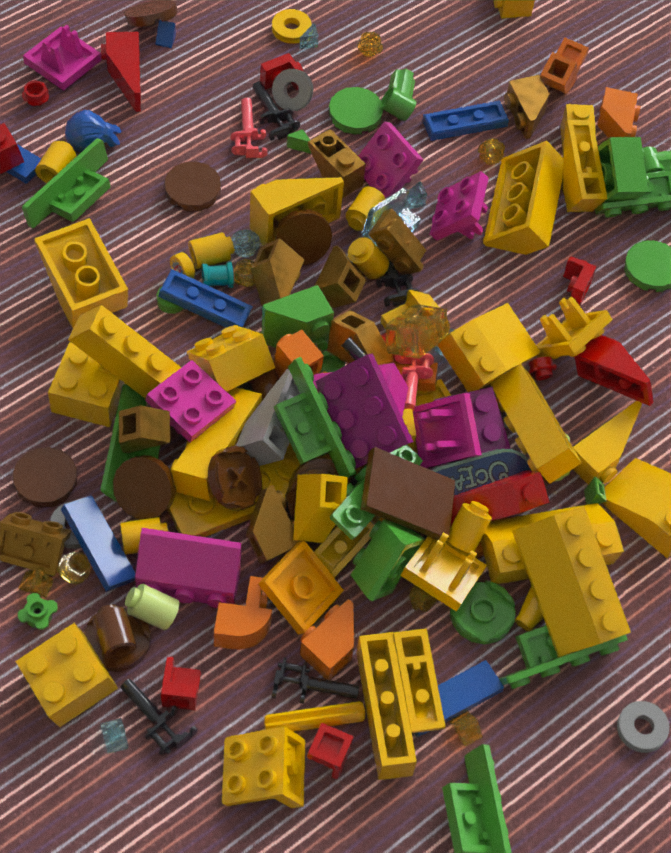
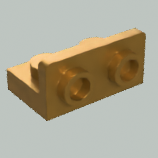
[369,208,427,275]
[0,512,71,576]

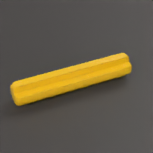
[264,701,365,732]

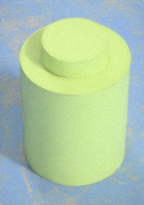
[125,584,179,630]

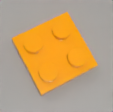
[258,540,344,635]

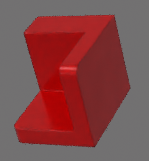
[161,656,201,711]
[307,723,354,780]

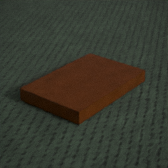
[361,447,455,540]

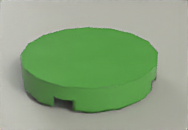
[329,87,383,134]
[624,240,671,292]
[450,581,516,644]

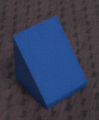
[155,20,176,48]

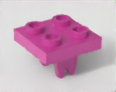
[23,25,101,91]
[358,121,423,203]
[429,171,489,241]
[145,360,236,443]
[413,393,482,469]

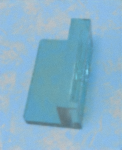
[362,187,421,246]

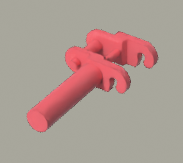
[230,98,268,158]
[395,350,434,411]

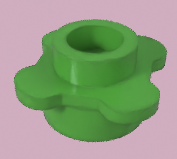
[18,593,58,630]

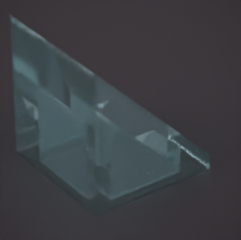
[299,23,318,49]
[401,181,427,210]
[100,718,129,754]

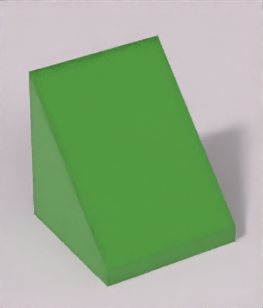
[287,129,311,154]
[584,477,607,505]

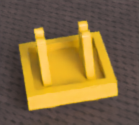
[536,297,613,359]
[400,532,487,612]

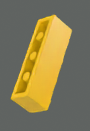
[68,305,182,399]
[490,364,582,484]
[170,387,262,501]
[356,632,417,780]

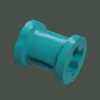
[201,262,234,288]

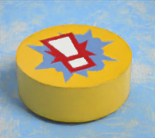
[170,252,195,278]

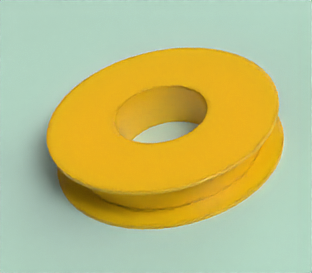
[272,9,312,44]

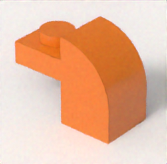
[540,37,589,94]
[214,576,272,650]

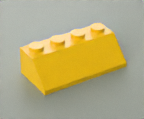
[483,141,564,255]
[480,503,624,584]
[512,505,631,657]

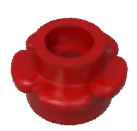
[22,80,50,106]
[528,356,557,381]

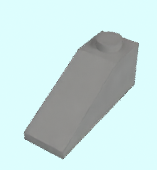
[236,369,300,466]

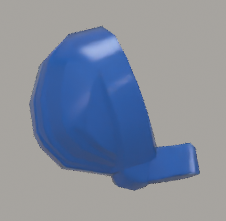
[65,110,122,152]

